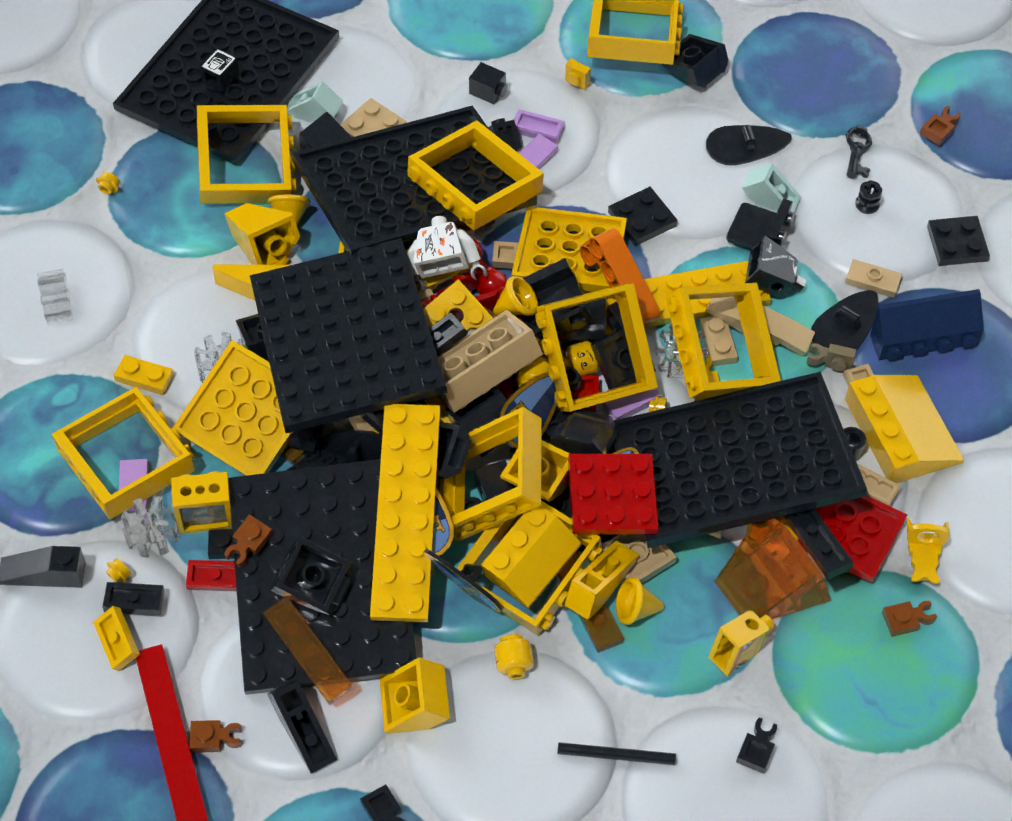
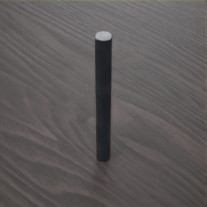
[557,742,676,765]

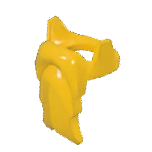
[907,518,950,584]

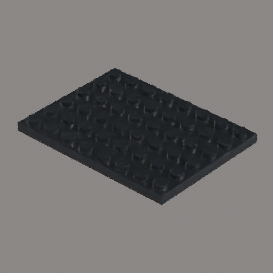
[113,0,339,165]
[292,105,538,255]
[249,238,448,434]
[614,372,867,548]
[228,459,417,695]

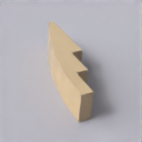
[705,297,815,356]

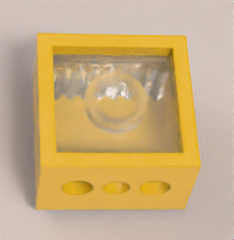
[171,471,232,534]

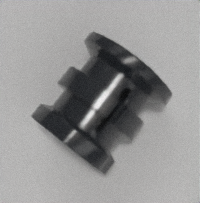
[855,180,883,214]

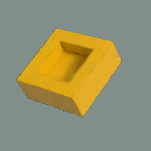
[565,58,591,90]

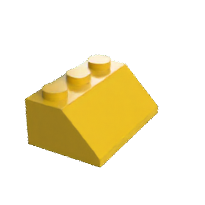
[481,505,582,609]

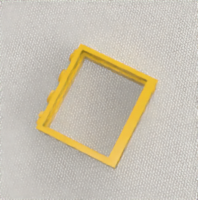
[587,0,683,65]
[197,105,296,204]
[407,120,544,231]
[535,283,658,412]
[666,283,781,398]
[51,387,195,520]
[440,407,542,542]
[457,500,603,636]

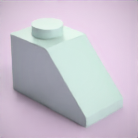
[287,81,343,123]
[742,163,801,213]

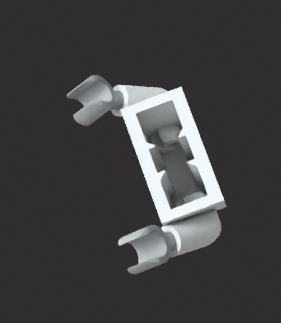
[407,216,488,292]

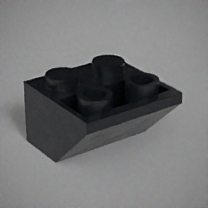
[445,386,507,458]

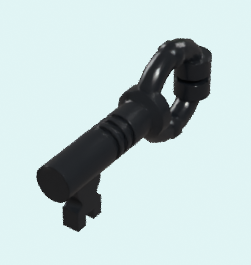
[845,125,872,178]

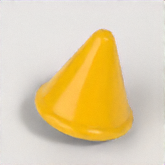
[268,194,311,226]
[493,276,538,316]
[616,577,664,625]

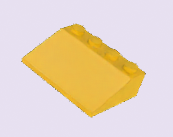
[845,375,964,483]

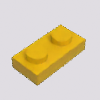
[113,355,174,396]
[93,606,140,671]

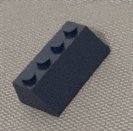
[870,289,984,360]

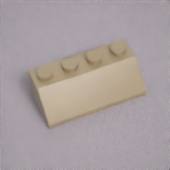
[438,310,543,413]

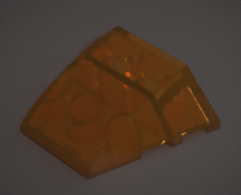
[714,518,831,619]

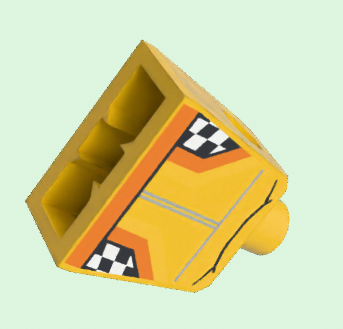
[708,610,774,677]

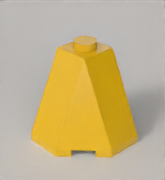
[224,203,300,265]

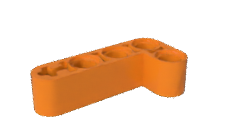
[580,228,660,325]

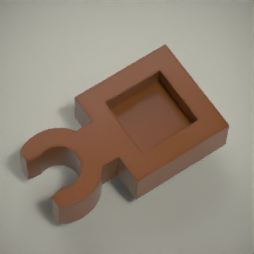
[920,106,961,146]
[224,514,273,568]
[882,601,937,637]
[190,720,242,753]

